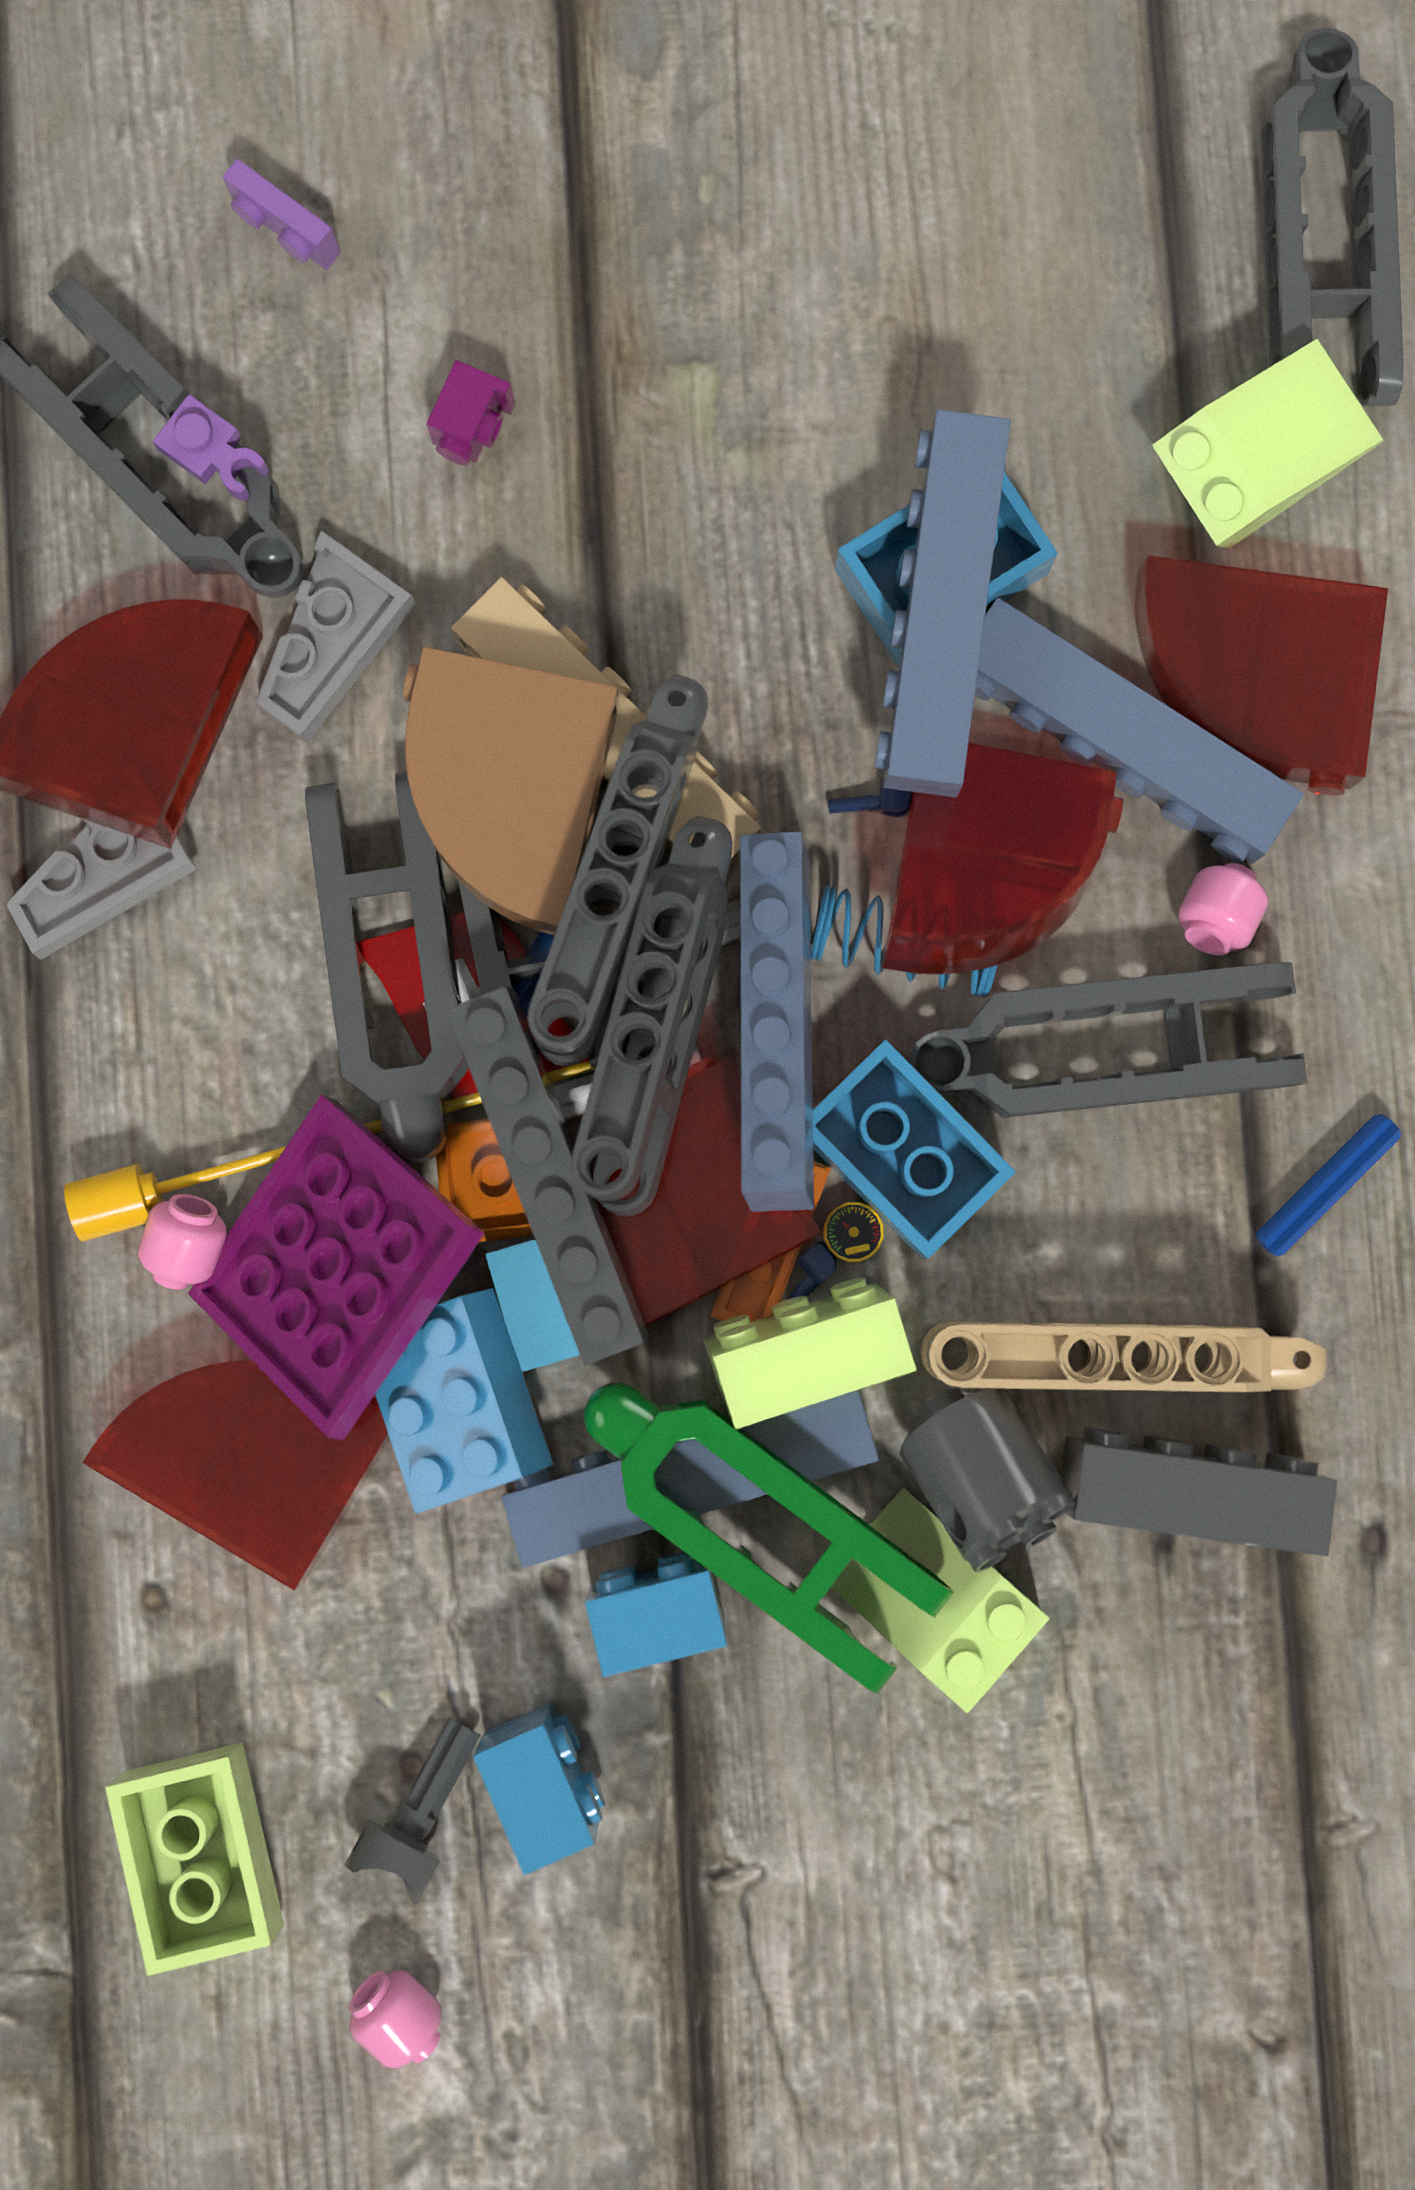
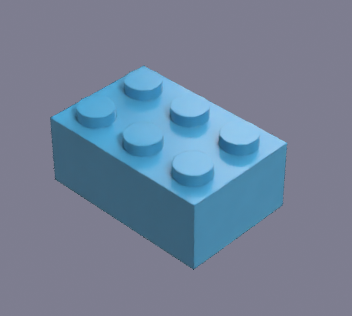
[834,472,1058,668]
[813,1039,1016,1259]
[375,1288,553,1514]

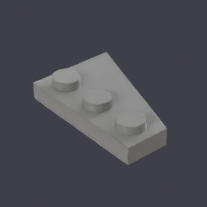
[255,531,417,743]
[6,765,197,960]

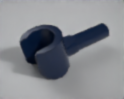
[828,778,914,818]
[787,1241,837,1300]

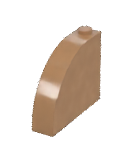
[403,646,619,935]

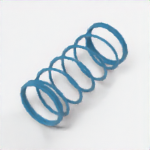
[811,884,1004,999]

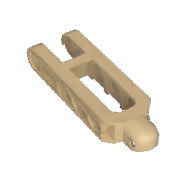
[918,1321,1327,1392]

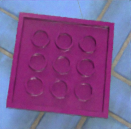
[188,1094,485,1440]

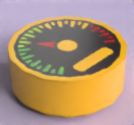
[823,1202,884,1262]

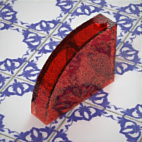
[1135,555,1388,795]
[0,599,264,849]
[882,742,1123,975]
[591,1055,823,1327]
[83,1359,390,1591]

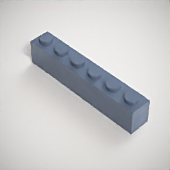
[874,409,1011,798]
[975,597,1304,864]
[740,831,814,1212]
[501,1390,879,1568]

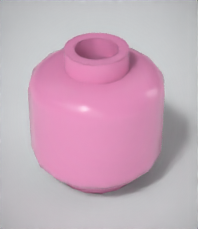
[1178,863,1269,956]
[138,1194,226,1289]
[348,1970,442,2068]

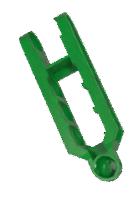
[583,1382,954,1694]

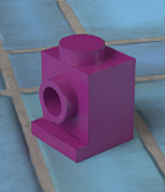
[426,360,515,466]

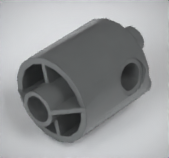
[899,1387,1076,1573]

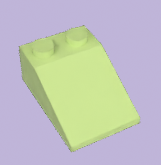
[1152,339,1384,549]
[831,1486,1050,1714]

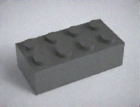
[1061,1427,1337,1556]

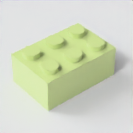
[703,1278,917,1429]
[105,1742,284,1976]

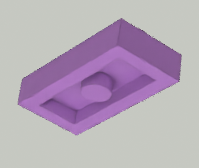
[223,159,341,271]

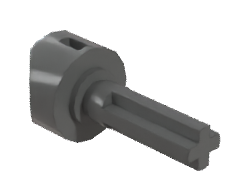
[344,1718,481,1905]

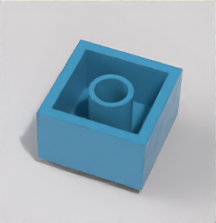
[585,1551,727,1677]
[473,1702,606,1876]

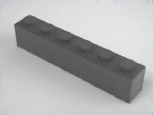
[447,986,649,1366]

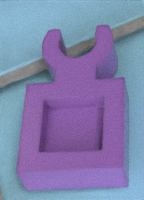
[152,394,269,501]

